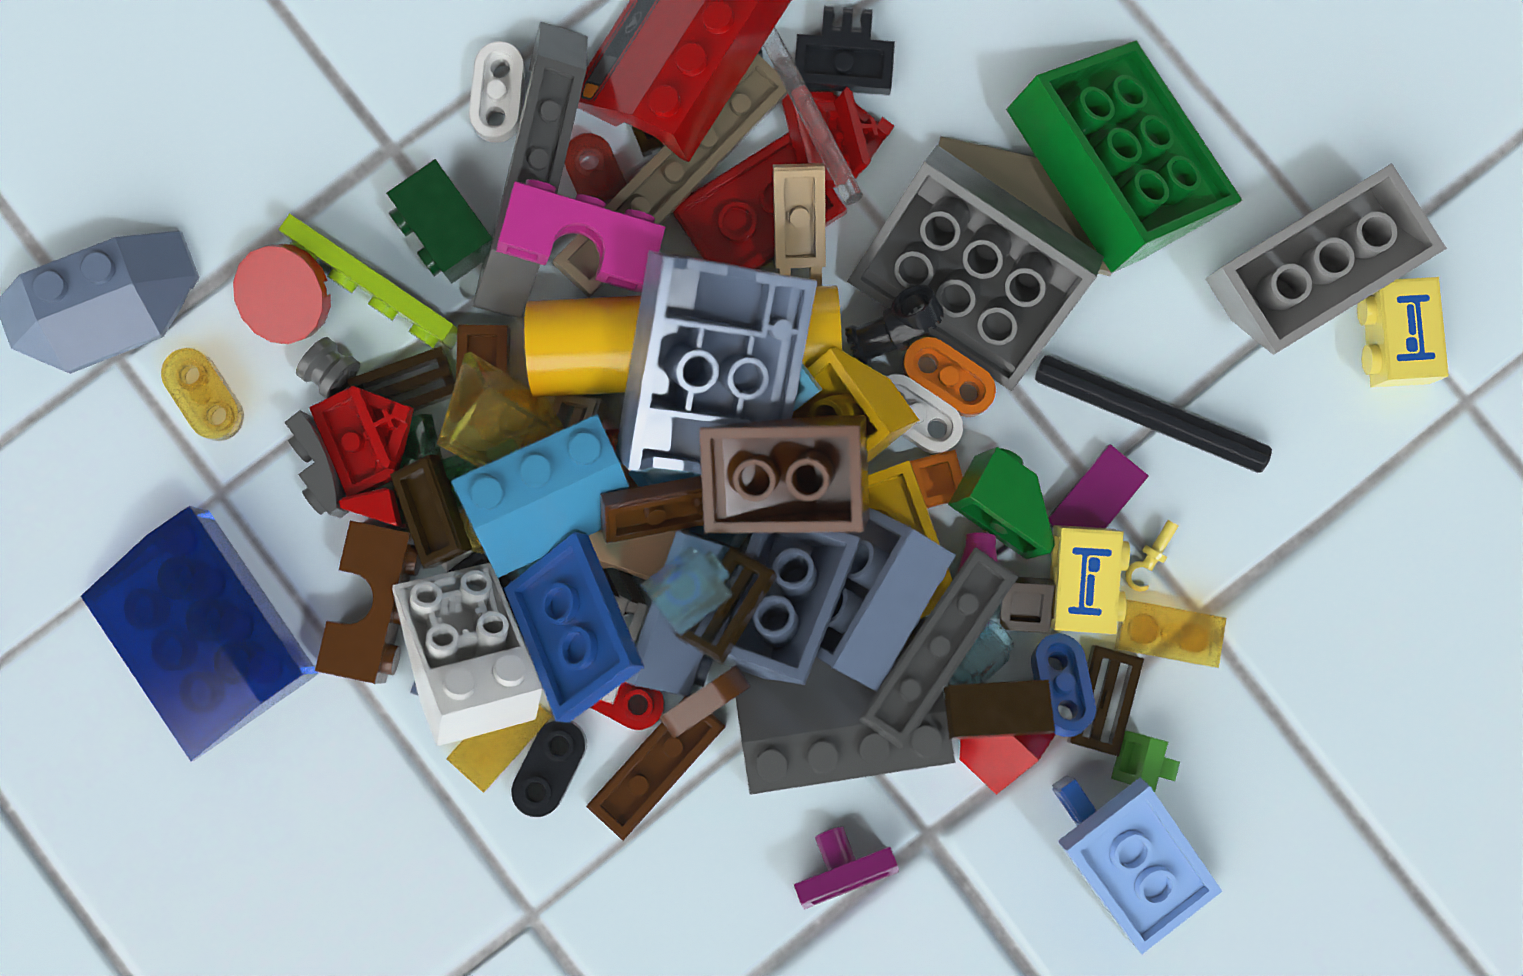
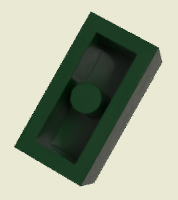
[386,159,492,284]

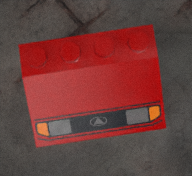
[578,0,791,163]

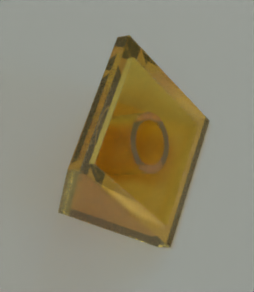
[437,352,564,468]

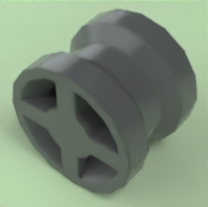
[296,337,360,399]

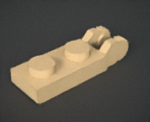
[773,163,826,286]

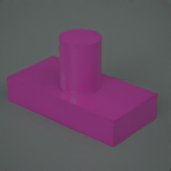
[793,826,899,910]

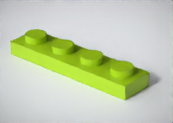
[278,213,458,350]

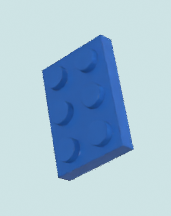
[504,532,644,722]

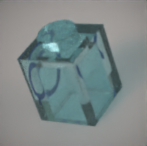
[640,546,732,635]

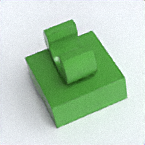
[1111,730,1180,792]

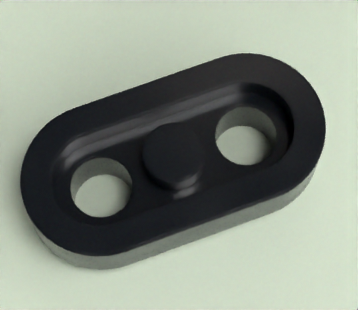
[511,720,587,817]

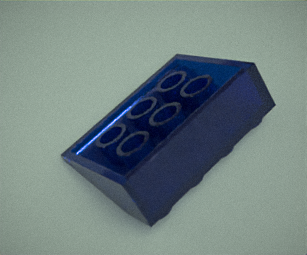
[80,506,319,762]

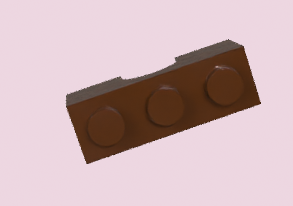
[315,520,421,684]

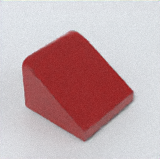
[339,488,406,529]

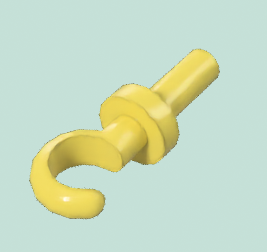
[1125,520,1178,592]

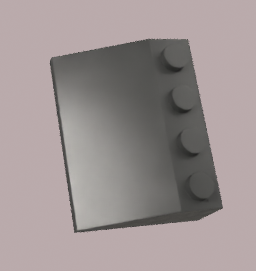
[847,145,1104,392]
[731,617,955,795]

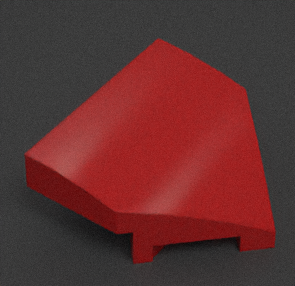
[781,87,895,188]
[309,386,414,496]

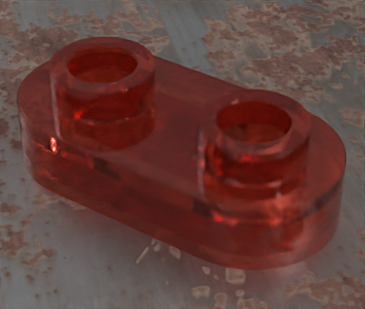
[564,133,627,201]

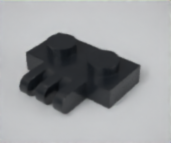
[793,6,895,95]

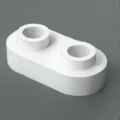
[469,41,526,143]
[886,374,963,454]

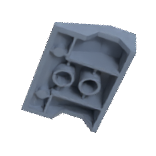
[615,250,817,475]

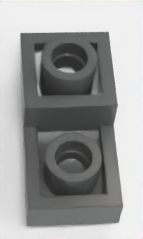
[284,410,349,518]

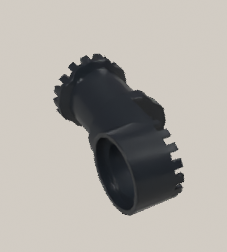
[845,285,944,365]

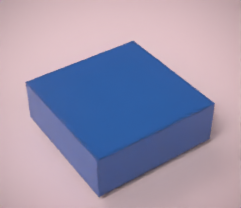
[1052,775,1097,826]

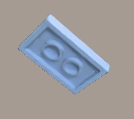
[1058,777,1222,954]

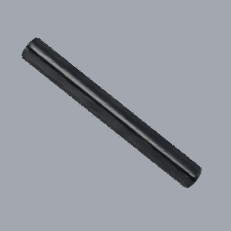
[1034,355,1272,473]

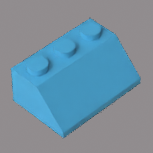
[451,415,630,578]

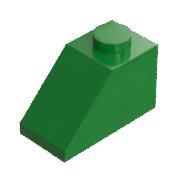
[948,447,1055,560]

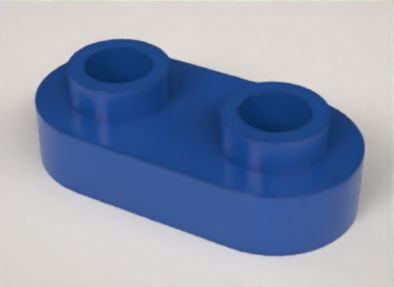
[1031,633,1096,737]

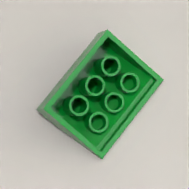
[1006,40,1243,273]

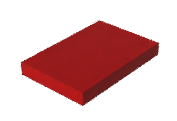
[672,132,847,270]

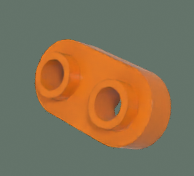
[902,337,996,417]

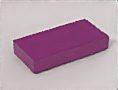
[1048,444,1149,528]

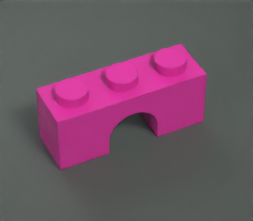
[496,179,666,294]

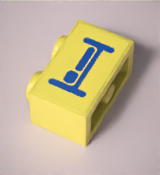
[1357,277,1449,388]
[1050,525,1130,634]

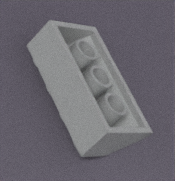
[1205,163,1447,355]

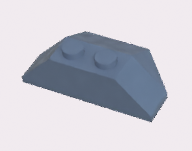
[0,231,200,374]

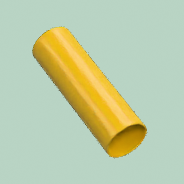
[524,285,842,397]

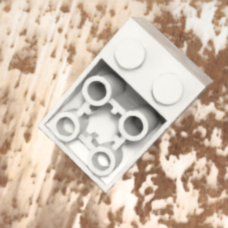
[393,563,543,747]

